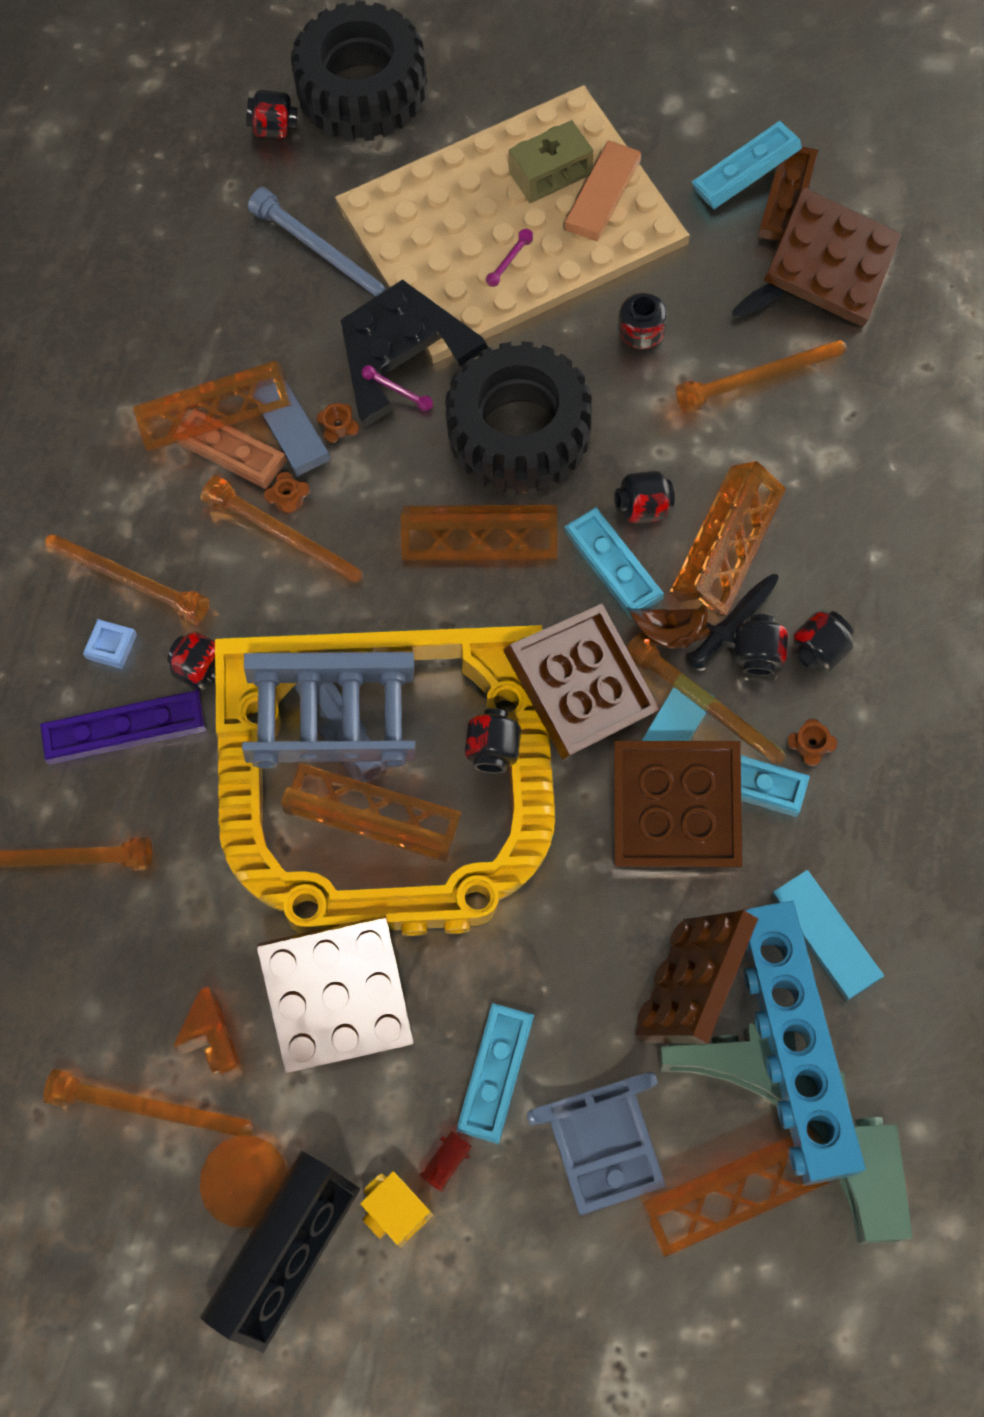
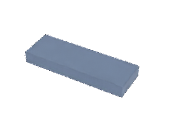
[248,373,331,477]

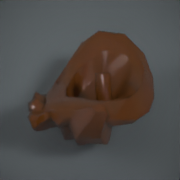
[630,604,710,649]

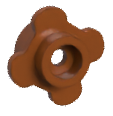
[317,403,360,443]
[264,472,310,514]
[787,719,837,766]

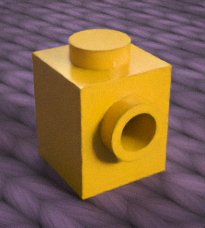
[360,1171,434,1248]

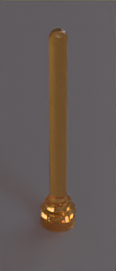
[676,340,847,414]
[201,475,363,583]
[45,534,210,626]
[626,633,786,765]
[0,837,153,871]
[43,1069,253,1137]

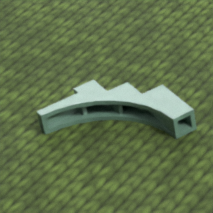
[659,1018,913,1244]

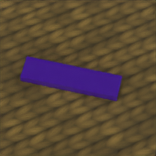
[40,690,207,765]

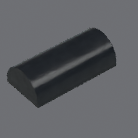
[200,1151,361,1353]

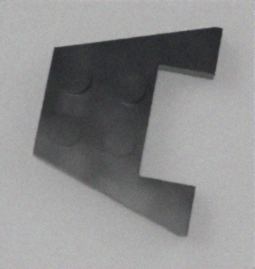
[341,279,488,427]

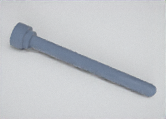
[247,187,386,297]

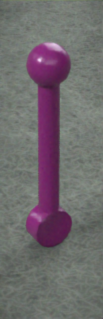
[486,229,533,287]
[361,365,433,412]

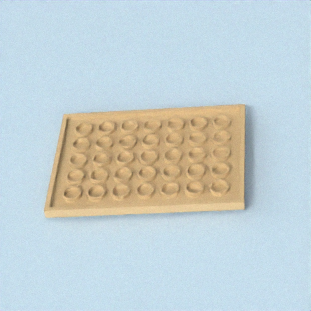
[335,85,689,364]

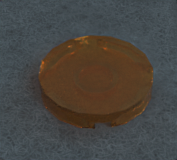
[200,1136,289,1228]

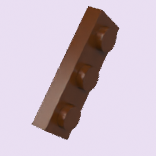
[758,146,819,242]

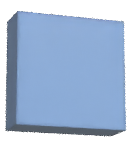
[83,619,137,669]

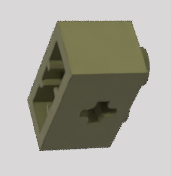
[509,120,594,203]

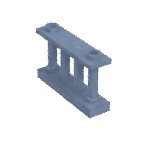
[242,652,415,768]

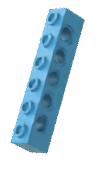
[743,900,866,1186]

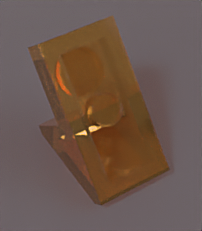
[173,987,245,1082]

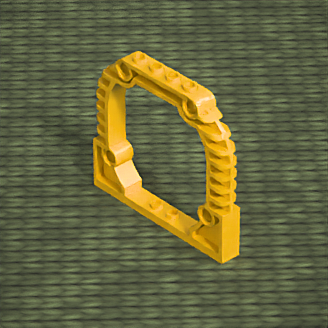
[215,625,555,936]

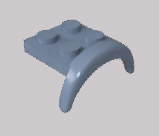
[526,1072,666,1216]

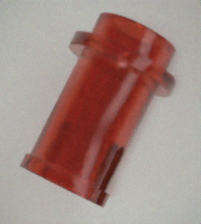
[419,1131,473,1192]

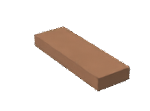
[565,140,641,242]
[173,408,287,489]

